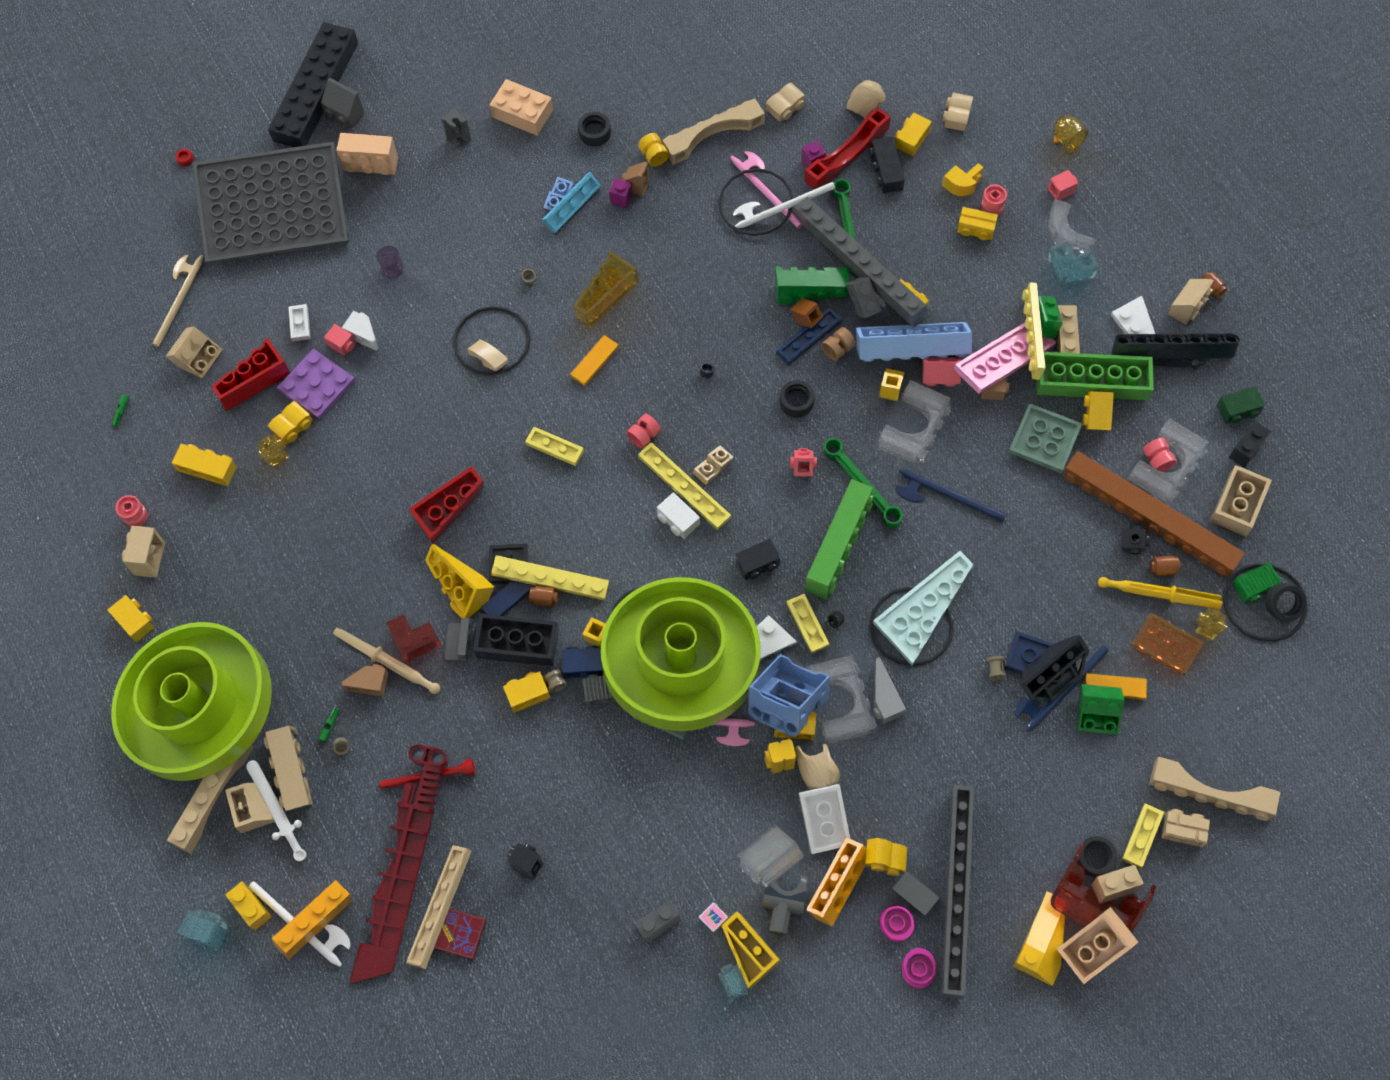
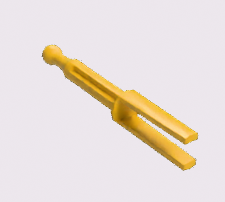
[1098,577,1222,609]

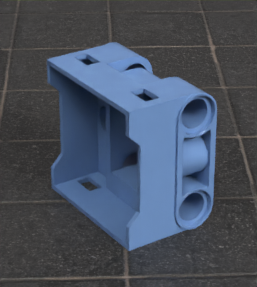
[748,654,830,736]

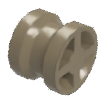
[543,669,567,693]

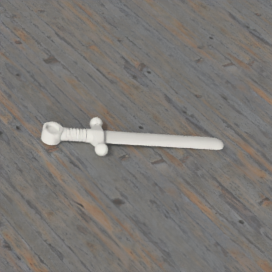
[247,760,307,861]

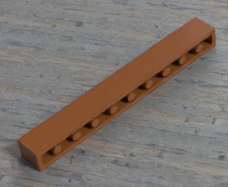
[1063,451,1245,578]

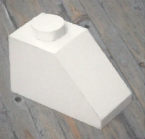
[342,311,378,351]

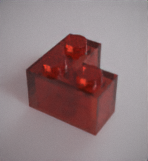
[386,614,441,663]

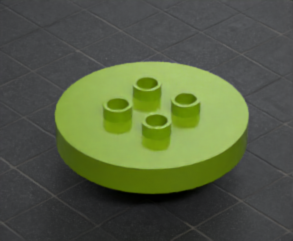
[601,577,761,731]
[111,622,272,781]

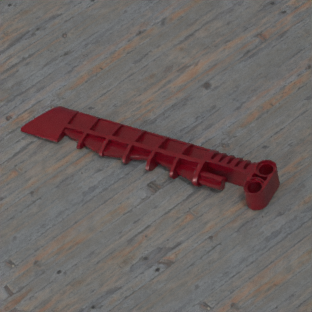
[350,744,449,984]

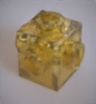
[257,435,289,466]
[1195,607,1227,640]

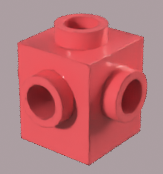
[790,448,817,477]

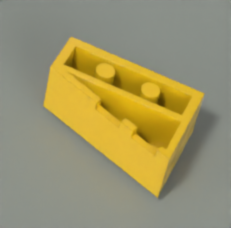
[721,911,781,990]

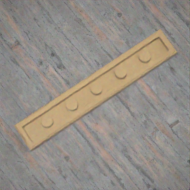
[406,845,472,969]

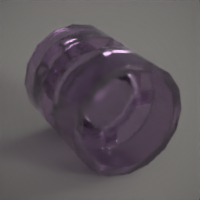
[376,246,404,279]

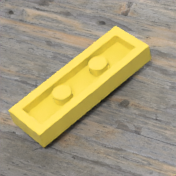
[525,427,584,466]
[787,594,829,654]
[1122,803,1164,869]

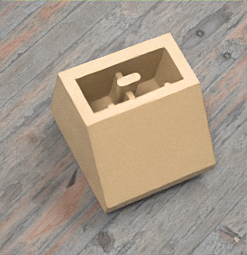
[1168,279,1214,325]
[165,327,223,378]
[225,782,275,833]

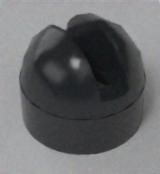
[700,362,715,379]
[827,611,845,628]

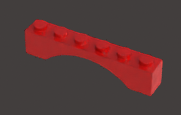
[804,107,891,190]

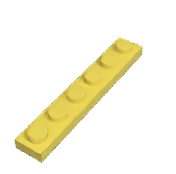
[1022,282,1045,380]
[638,442,731,530]
[491,555,609,601]

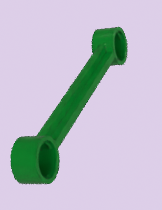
[832,179,856,276]
[823,438,903,528]

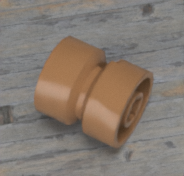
[821,327,856,362]

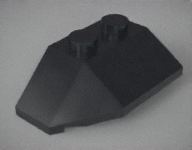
[1020,635,1090,702]

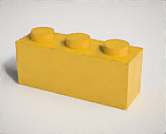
[172,444,237,487]

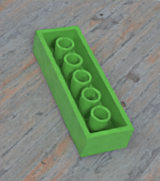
[1036,352,1154,401]
[805,479,875,600]

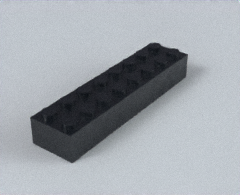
[268,22,358,147]

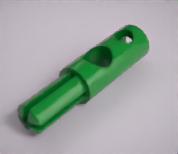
[111,394,129,427]
[318,707,340,742]

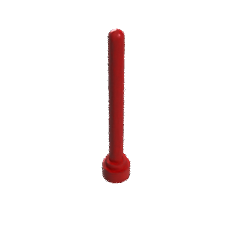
[379,759,476,789]

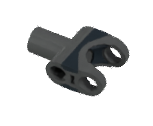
[762,870,807,936]

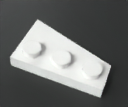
[1111,296,1155,334]
[757,615,797,661]

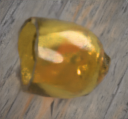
[1053,115,1088,154]

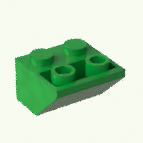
[1077,684,1124,735]

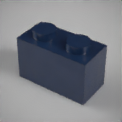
[562,646,603,679]

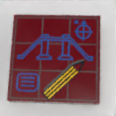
[434,908,487,960]

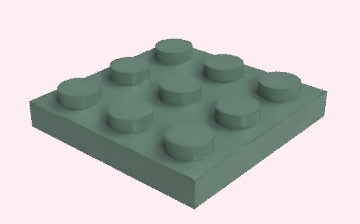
[1008,403,1082,474]

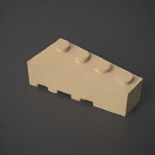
[264,726,312,811]

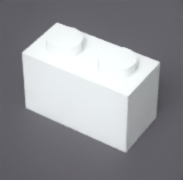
[657,492,700,539]

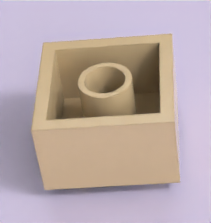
[122,526,165,578]

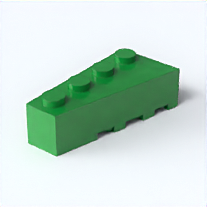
[775,267,849,304]

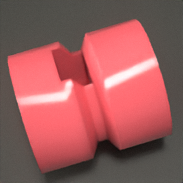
[981,184,1007,216]
[626,414,661,449]
[1143,438,1177,473]
[116,495,148,527]

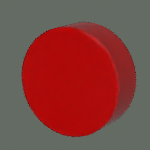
[175,149,194,167]

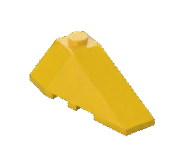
[425,544,494,618]
[1013,891,1066,986]

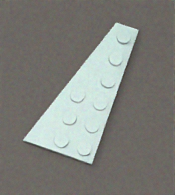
[873,551,973,665]

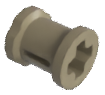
[987,656,1006,680]

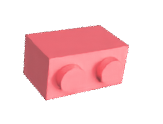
[922,357,961,386]

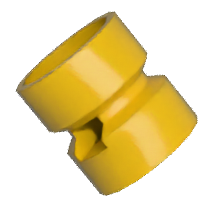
[638,133,669,167]

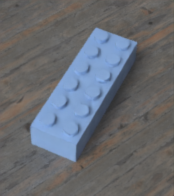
[856,322,972,362]

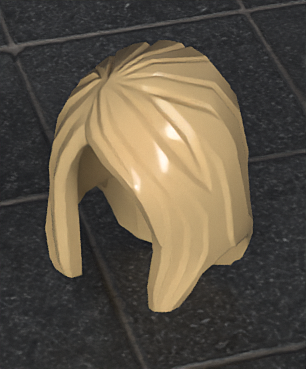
[846,80,886,119]
[795,744,840,790]

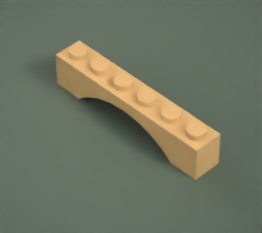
[662,98,765,165]
[167,745,253,854]
[1149,757,1280,821]

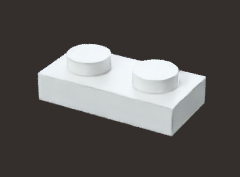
[289,304,311,342]

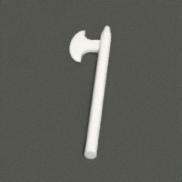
[733,182,835,229]
[249,881,350,967]

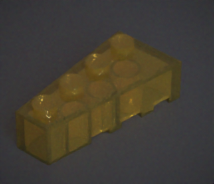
[573,251,640,328]

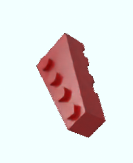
[211,337,290,411]
[409,466,484,544]

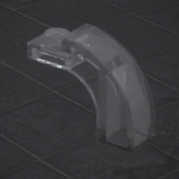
[1047,199,1096,255]

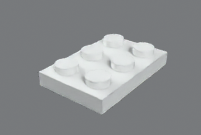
[799,784,850,854]

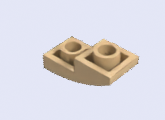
[468,339,509,371]
[692,446,733,485]

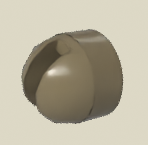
[521,269,536,284]
[333,737,350,755]

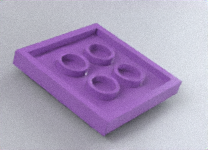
[277,348,356,420]

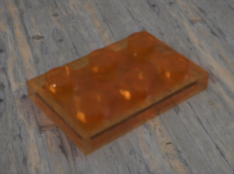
[1131,612,1204,676]

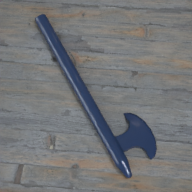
[896,469,1006,522]
[1014,646,1109,732]

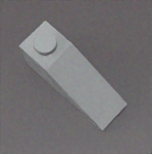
[873,657,906,724]

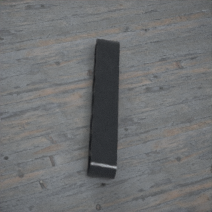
[1111,333,1240,359]

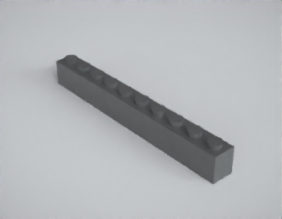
[794,197,928,328]
[941,785,974,999]

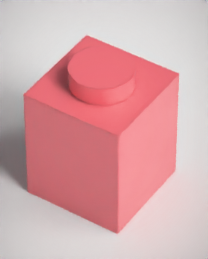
[1048,170,1078,201]
[324,324,355,356]

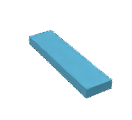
[542,172,601,233]

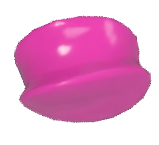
[880,906,914,942]
[902,948,936,989]

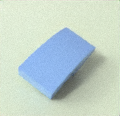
[543,177,575,211]

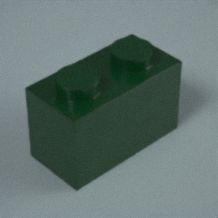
[1217,386,1265,424]

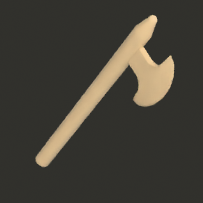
[152,255,204,347]

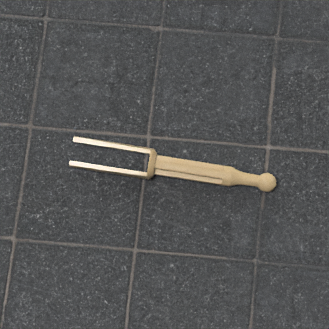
[333,627,440,694]

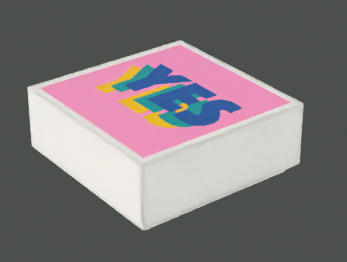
[699,902,728,933]

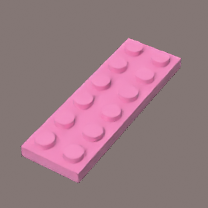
[953,323,1056,394]

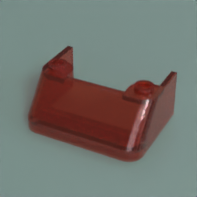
[1050,843,1156,933]

